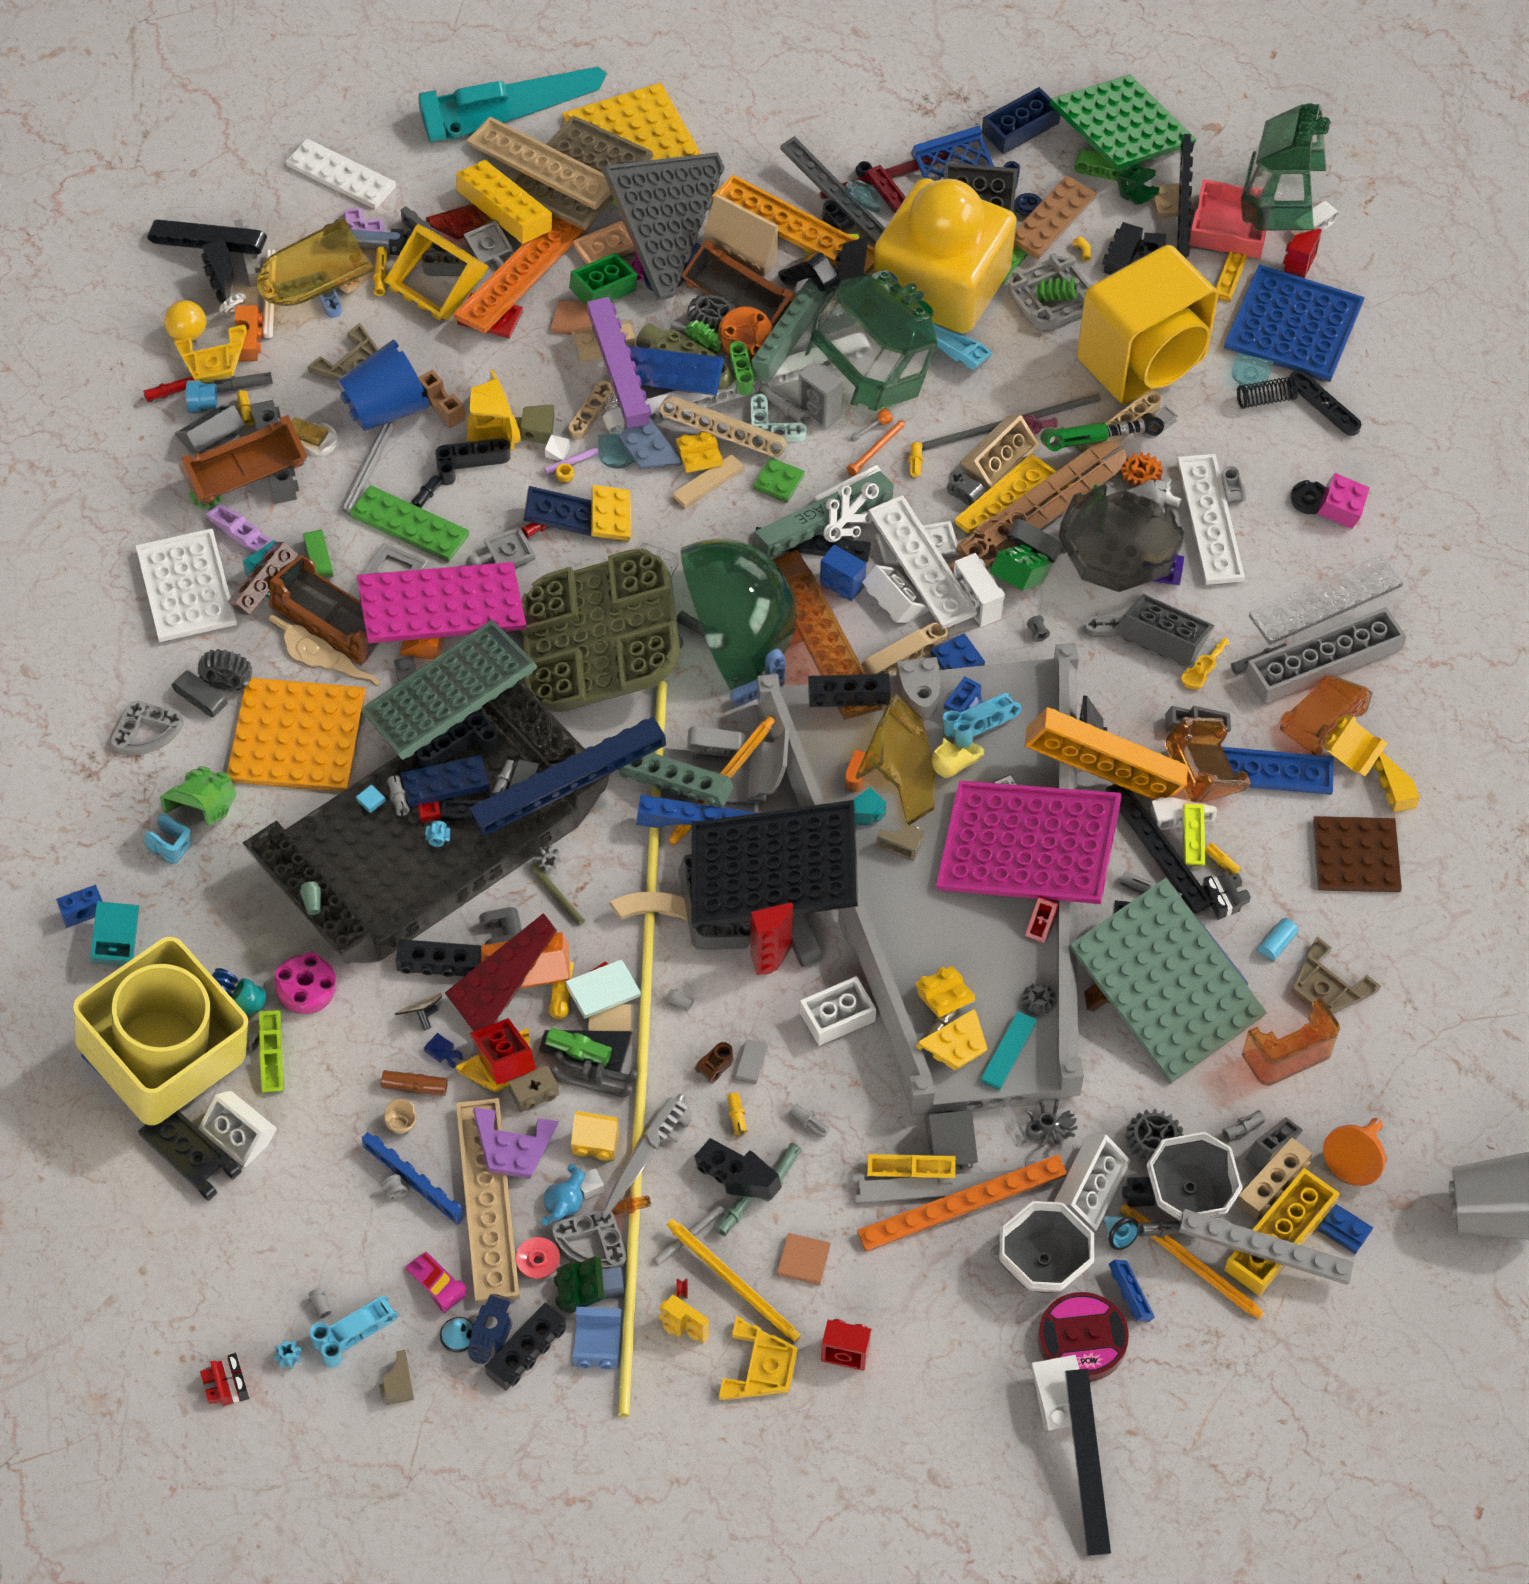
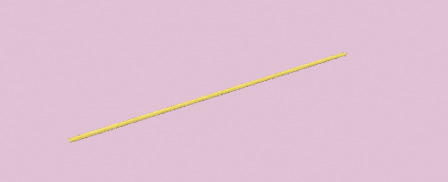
[618,681,667,1417]

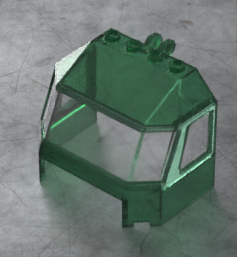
[1241,103,1331,231]
[805,269,938,411]

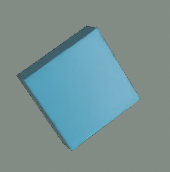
[356,785,386,813]

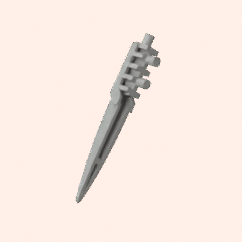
[602,1094,692,1219]

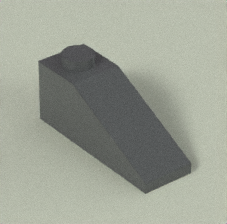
[1245,1117,1303,1171]

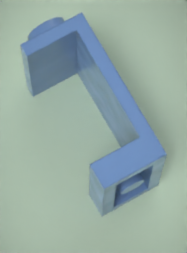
[572,1307,622,1370]

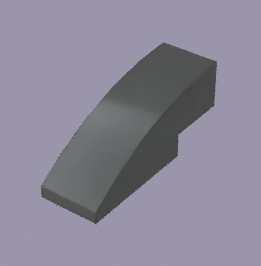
[1165,706,1231,734]

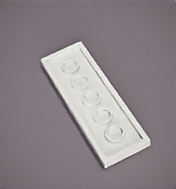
[286,139,396,209]

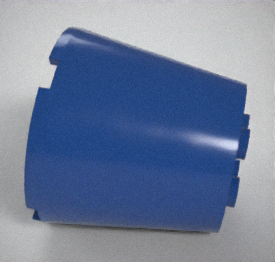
[337,340,430,431]

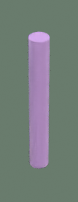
[544,447,599,475]

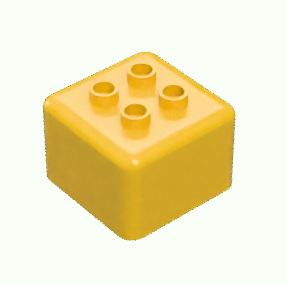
[1077,245,1219,405]

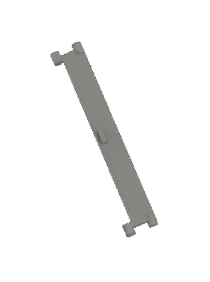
[852,1161,1039,1204]

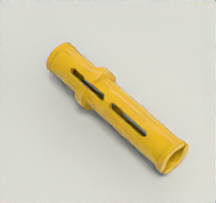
[373,247,387,296]

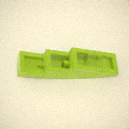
[259,1010,284,1093]

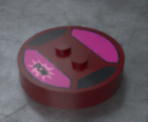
[1038,1292,1129,1382]

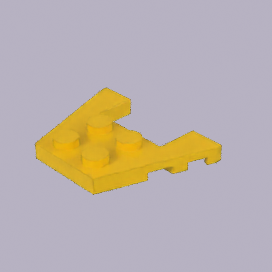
[174,325,247,383]
[719,1316,798,1400]

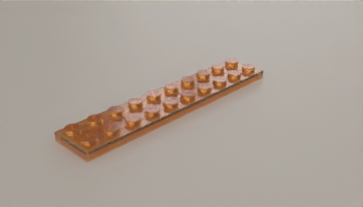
[774,570,882,720]

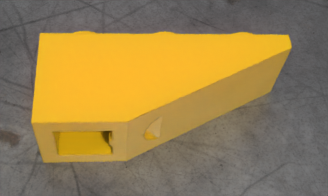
[1373,751,1420,812]

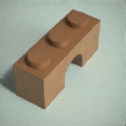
[418,369,466,428]

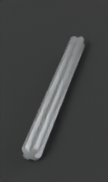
[342,423,393,513]

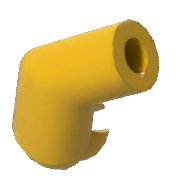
[1072,236,1091,261]

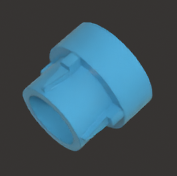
[186,380,218,413]

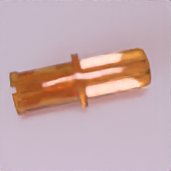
[612,1195,651,1215]

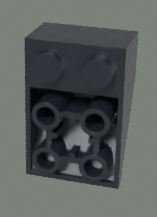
[201,239,234,303]

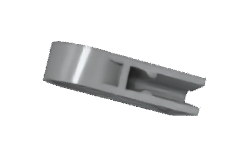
[1142,405,1178,439]

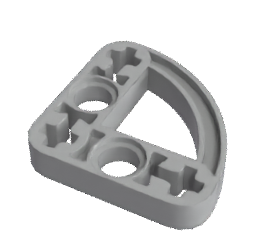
[111,701,184,755]
[552,1209,626,1269]

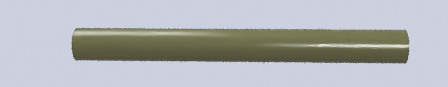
[529,863,585,926]

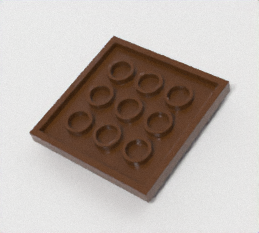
[1313,816,1402,892]

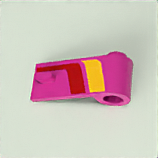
[405,1252,467,1313]

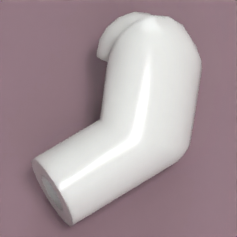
[1164,486,1182,508]

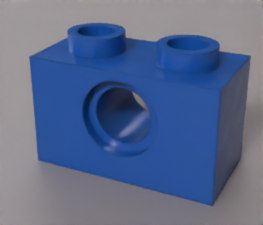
[56,885,103,928]

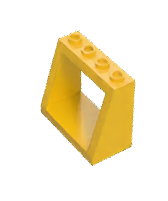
[384,223,489,320]

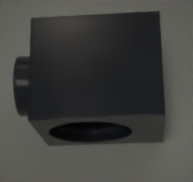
[1122,1177,1155,1207]

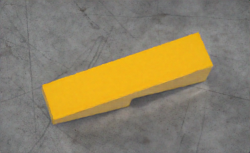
[867,1154,956,1178]

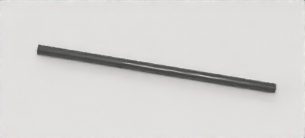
[922,394,1101,450]

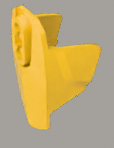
[466,369,520,451]

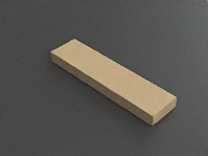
[673,454,744,509]

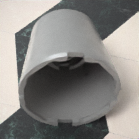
[1449,1152,1529,1240]

